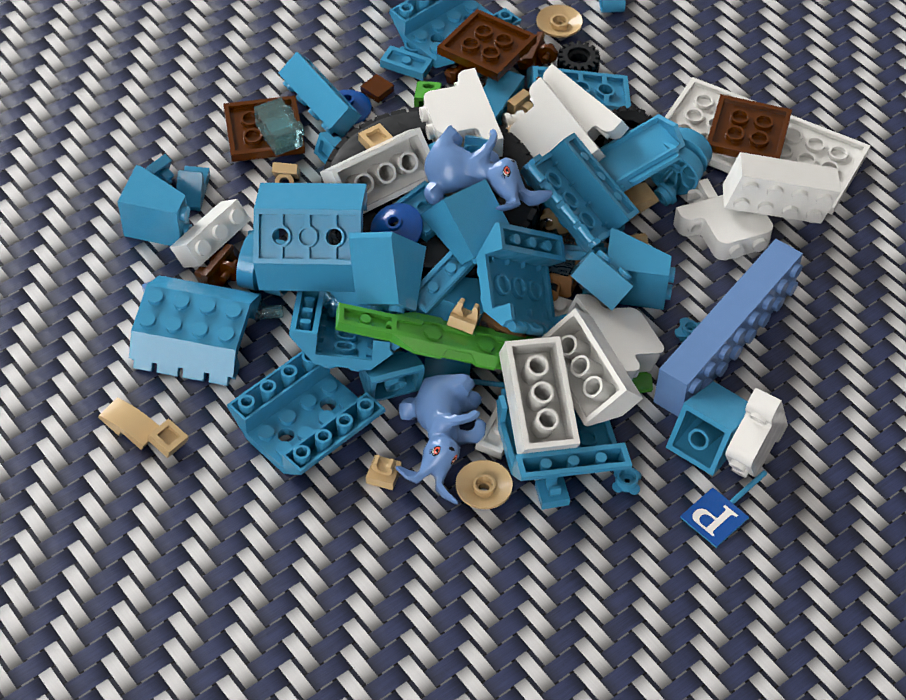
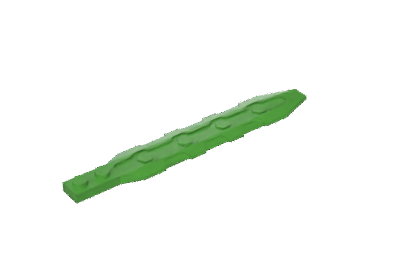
[335,303,653,393]

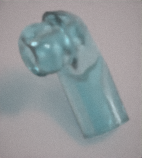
[256,296,284,319]

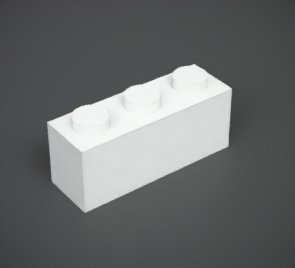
[170,199,251,268]

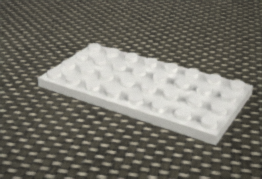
[665,77,871,215]

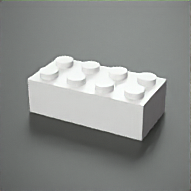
[723,152,841,224]
[499,336,580,454]

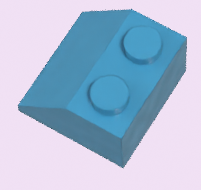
[571,249,633,310]
[359,351,425,401]

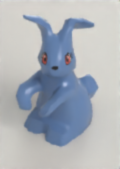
[424,125,552,211]
[396,374,486,504]

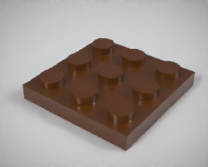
[437,9,537,81]
[707,94,792,159]
[223,95,305,162]

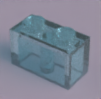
[254,98,305,156]

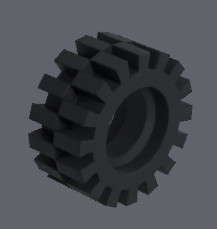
[557,41,600,73]

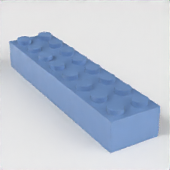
[653,239,803,417]

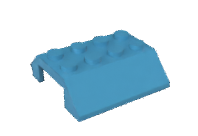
[520,133,640,253]
[476,222,569,336]
[129,275,261,386]
[289,291,400,372]
[496,388,633,481]

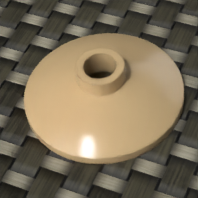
[536,5,583,38]
[456,460,513,509]

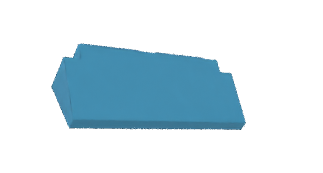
[547,114,686,208]

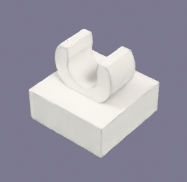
[687,178,718,203]

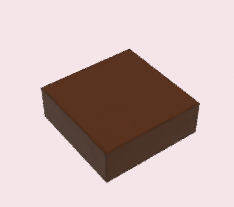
[360,74,394,103]

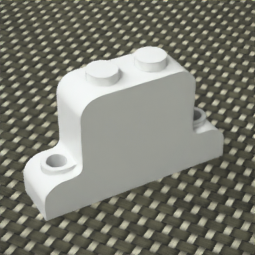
[543,64,629,141]
[419,68,504,157]
[509,77,605,162]
[673,195,773,260]
[566,294,664,380]
[725,387,788,478]

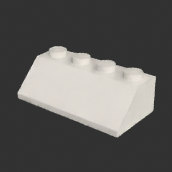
[320,128,430,214]
[541,308,643,427]

